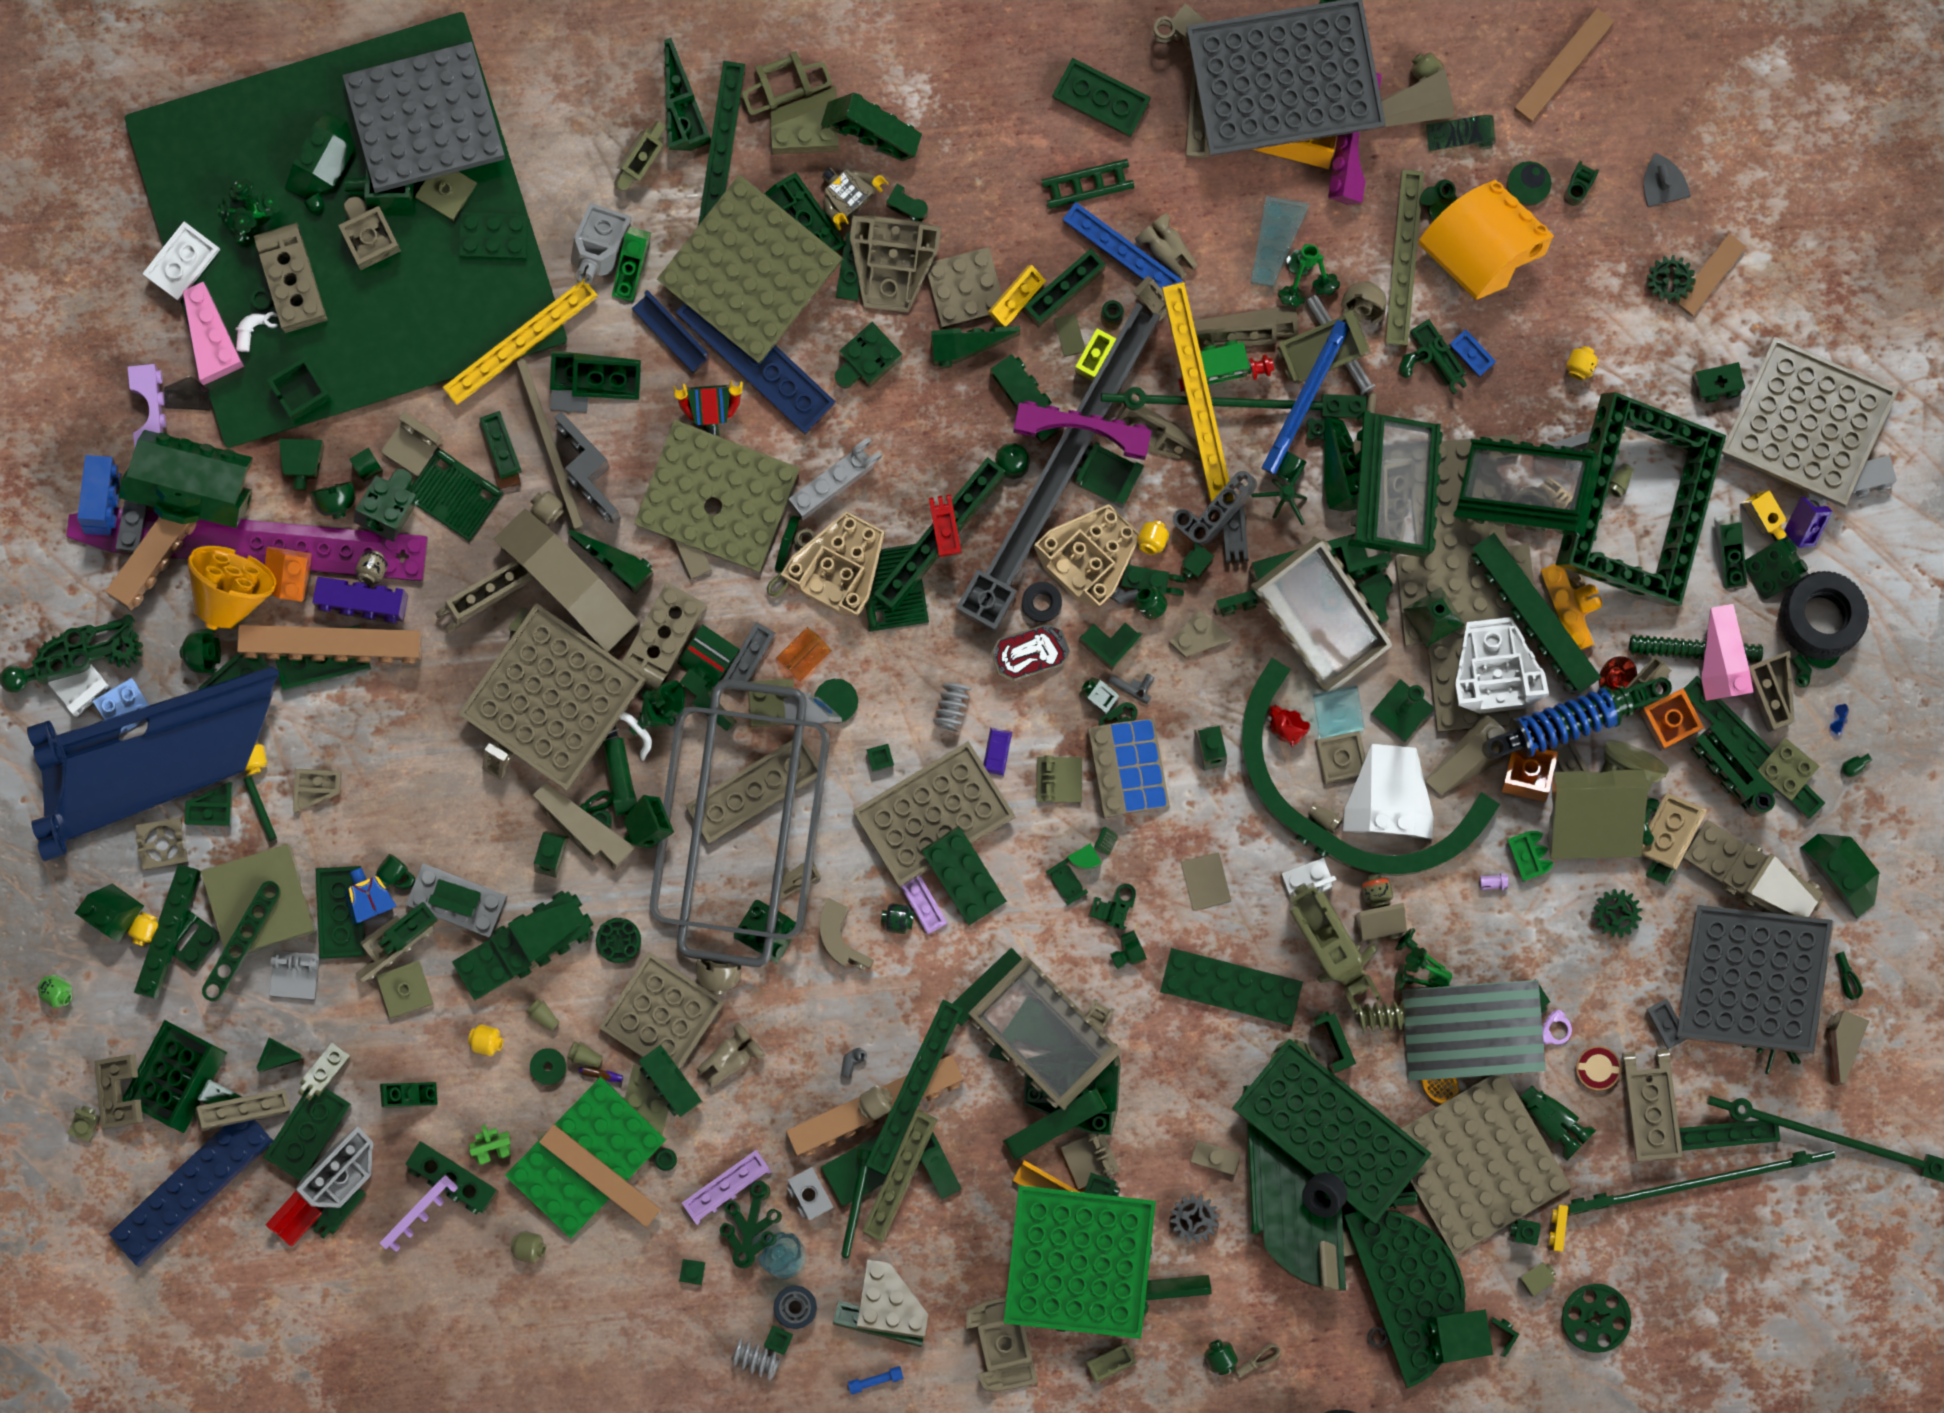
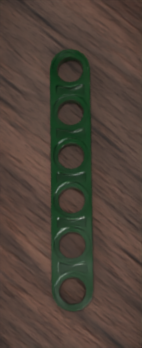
[202,881,281,1002]

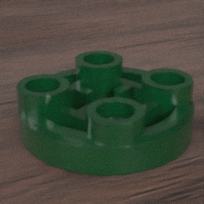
[596,918,641,963]

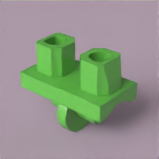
[469,1124,511,1165]

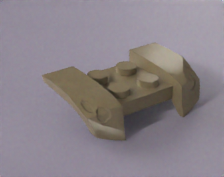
[966,1296,1038,1393]

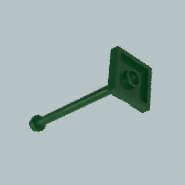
[1370,679,1434,742]

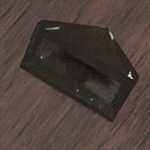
[164,376,210,410]

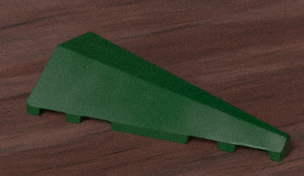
[664,38,711,151]

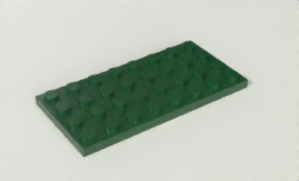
[1232,1039,1432,1225]

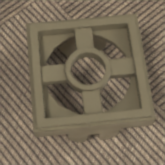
[136,817,189,870]

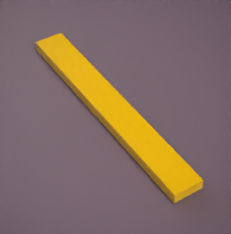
[443,279,598,405]

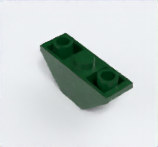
[380,1082,438,1108]

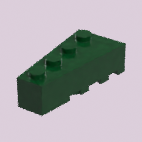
[821,93,922,161]

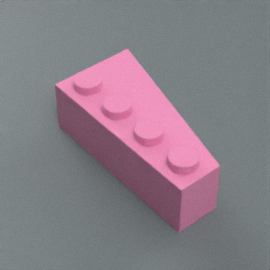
[183,282,244,385]

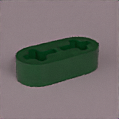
[1098,702,1137,726]

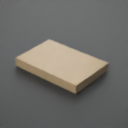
[1641,792,1707,870]

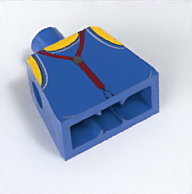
[345,867,397,925]

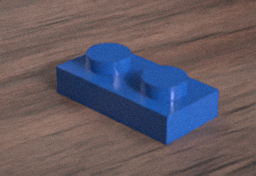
[1449,329,1496,378]

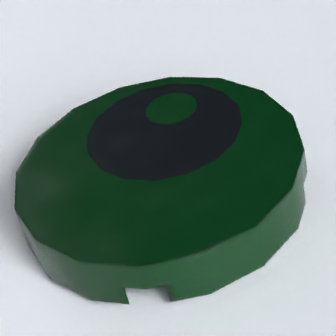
[1507,161,1552,206]

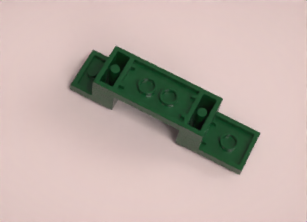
[1214,533,1392,617]

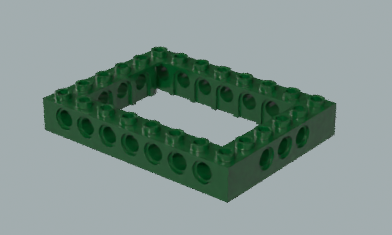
[1555,392,1726,607]

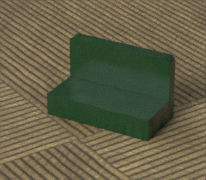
[428,879,481,919]

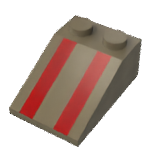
[1827,1010,1869,1086]

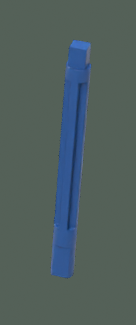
[1261,320,1350,475]

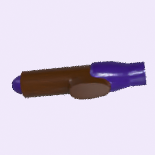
[579,1066,623,1083]

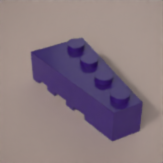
[312,577,408,624]

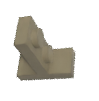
[482,740,515,780]

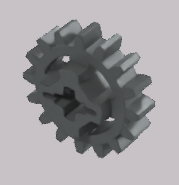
[1170,1194,1220,1244]

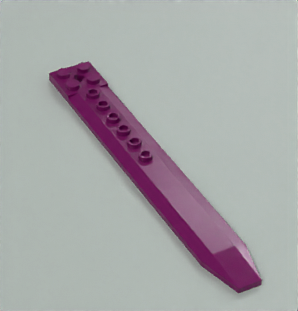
[66,508,428,582]

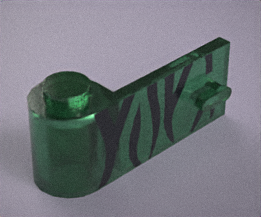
[1426,115,1496,151]

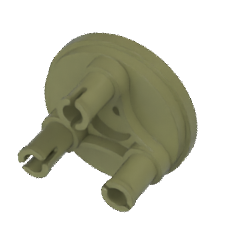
[1600,740,1669,795]

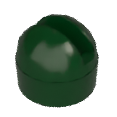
[304,193,323,212]

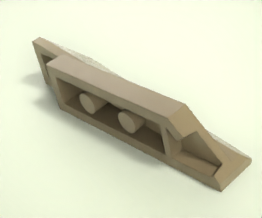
[1193,305,1298,348]
[533,783,634,871]

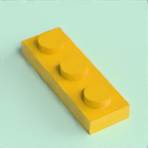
[987,265,1046,327]

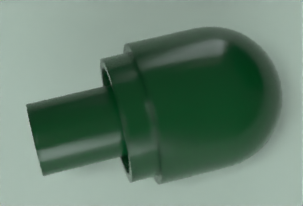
[1842,753,1873,777]

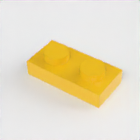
[1548,1205,1568,1252]

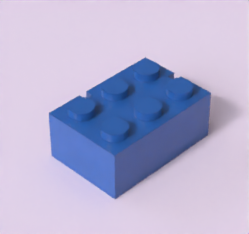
[77,455,122,536]

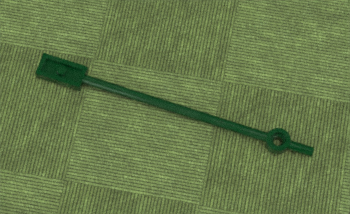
[1101,387,1366,419]
[1707,1095,1944,1183]
[1567,1150,1835,1216]

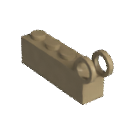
[1153,3,1208,51]
[435,560,534,633]

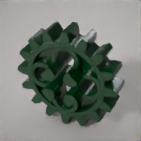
[1647,255,1696,304]

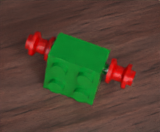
[1178,340,1274,395]

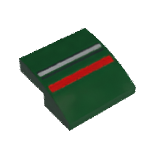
[678,624,740,688]

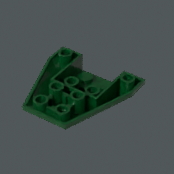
[1023,1043,1121,1135]

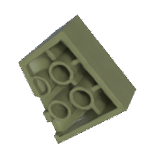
[771,86,839,155]

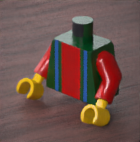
[673,380,743,436]

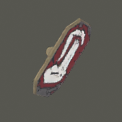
[991,624,1070,681]

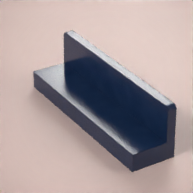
[632,290,709,373]

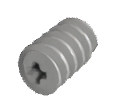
[933,682,972,732]
[731,1338,782,1381]

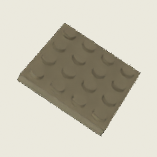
[598,952,725,1070]

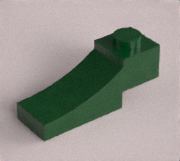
[680,666,737,731]

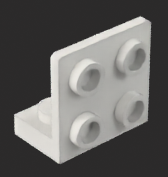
[48,656,112,717]
[1281,858,1336,897]

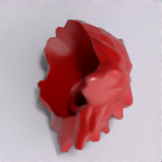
[1269,705,1311,747]

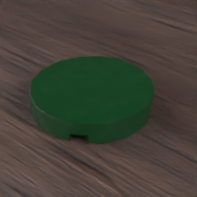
[814,678,859,724]

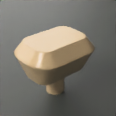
[1571,574,1588,589]

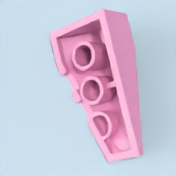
[1701,604,1753,701]

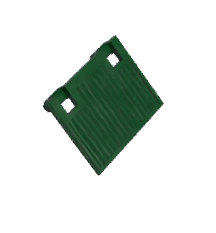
[408,448,504,542]
[865,544,929,632]

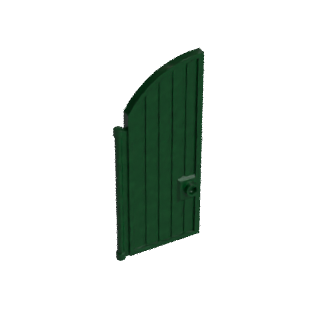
[1243,1085,1346,1291]

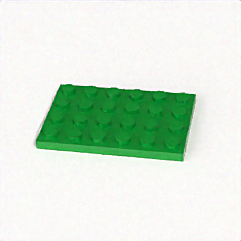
[505,1076,666,1239]

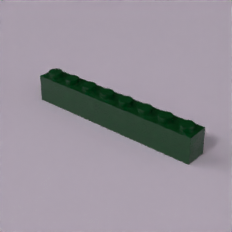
[874,457,1005,613]
[1470,533,1602,696]

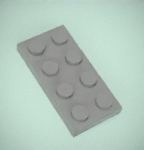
[406,863,507,938]

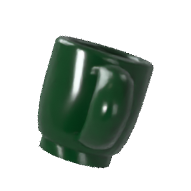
[1276,451,1307,483]
[375,854,415,890]

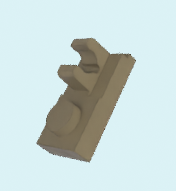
[772,862,821,899]

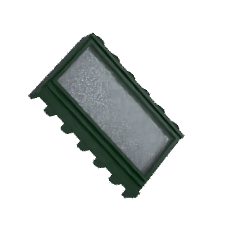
[1348,411,1443,558]
[1453,437,1602,537]

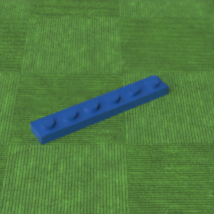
[1062,202,1183,289]

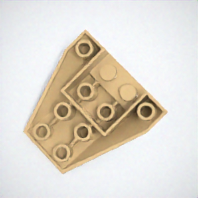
[1034,504,1139,608]
[781,511,885,617]

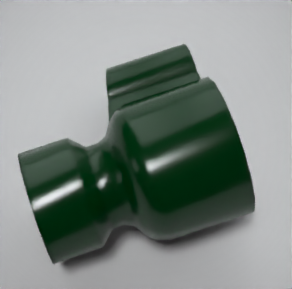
[1110,930,1147,970]

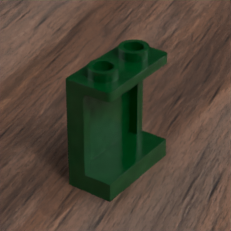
[1073,442,1144,509]
[1311,1011,1356,1074]
[1426,1309,1493,1364]

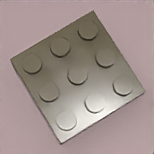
[927,247,1002,329]

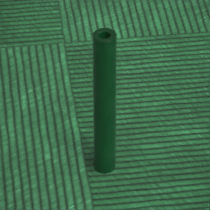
[243,776,277,842]

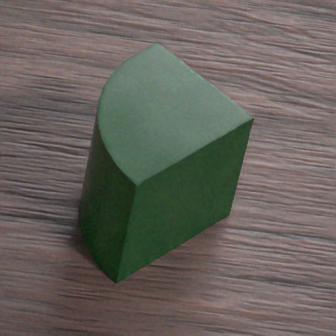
[350,447,383,482]

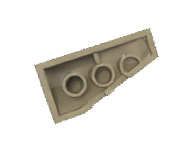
[1425,714,1507,796]

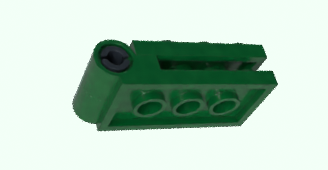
[1689,722,1775,817]

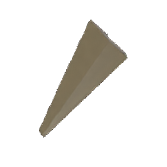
[1381,67,1454,127]

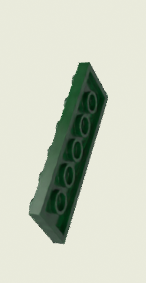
[1160,948,1303,1026]

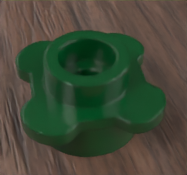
[1306,418,1326,440]

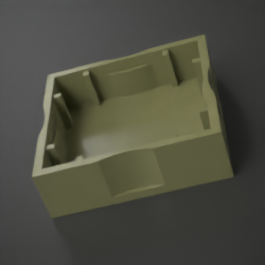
[1548,770,1648,859]
[201,844,317,958]

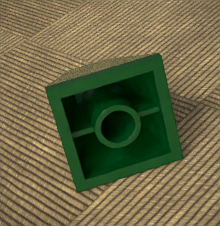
[1403,587,1465,648]

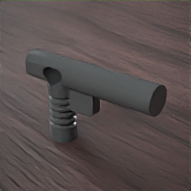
[1108,673,1154,704]

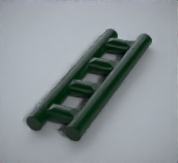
[1041,159,1135,209]

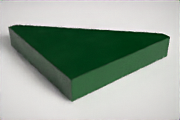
[775,516,800,572]

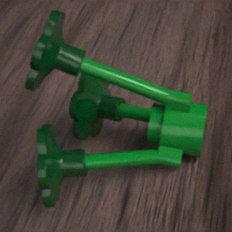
[1277,244,1340,307]
[1395,928,1452,991]

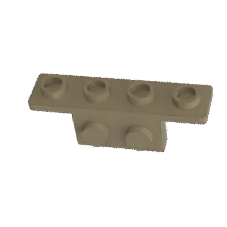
[356,915,434,983]

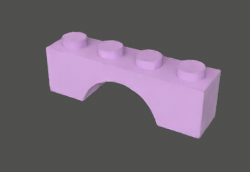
[128,364,167,448]

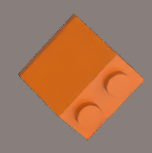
[265,546,312,602]

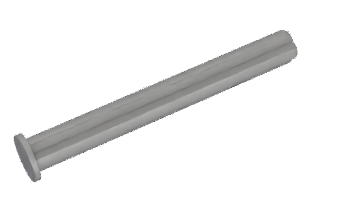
[1307,295,1376,395]

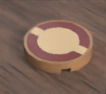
[1575,1046,1621,1091]

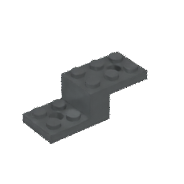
[554,412,621,524]

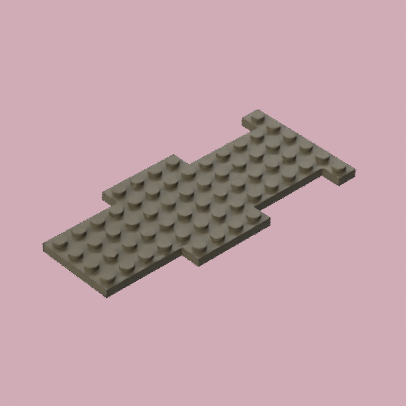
[1383,434,1534,733]

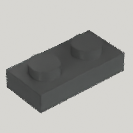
[1646,999,1687,1049]

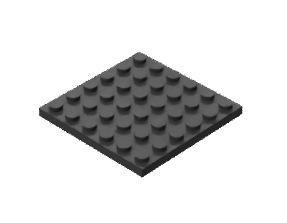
[343,42,505,193]
[1677,905,1834,1054]

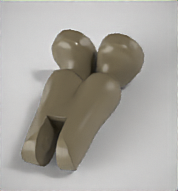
[1135,212,1199,279]
[696,1022,765,1087]

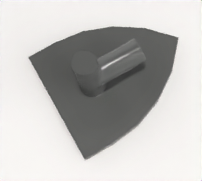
[1643,153,1691,207]

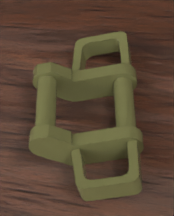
[742,51,832,115]

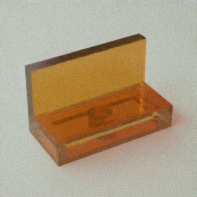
[776,627,832,682]

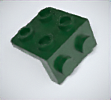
[1745,537,1809,599]
[734,900,796,964]

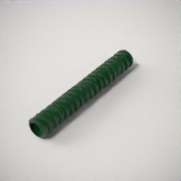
[1629,634,1763,663]

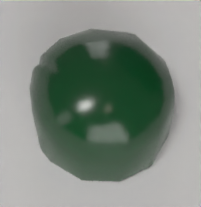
[995,443,1030,479]

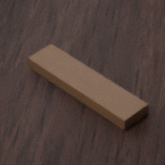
[1675,233,1747,316]

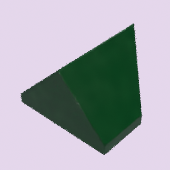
[256,1037,304,1073]

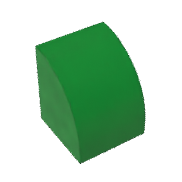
[1067,843,1102,870]

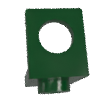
[1489,1317,1519,1357]

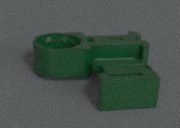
[1088,884,1136,930]

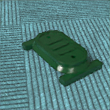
[1046,858,1088,906]

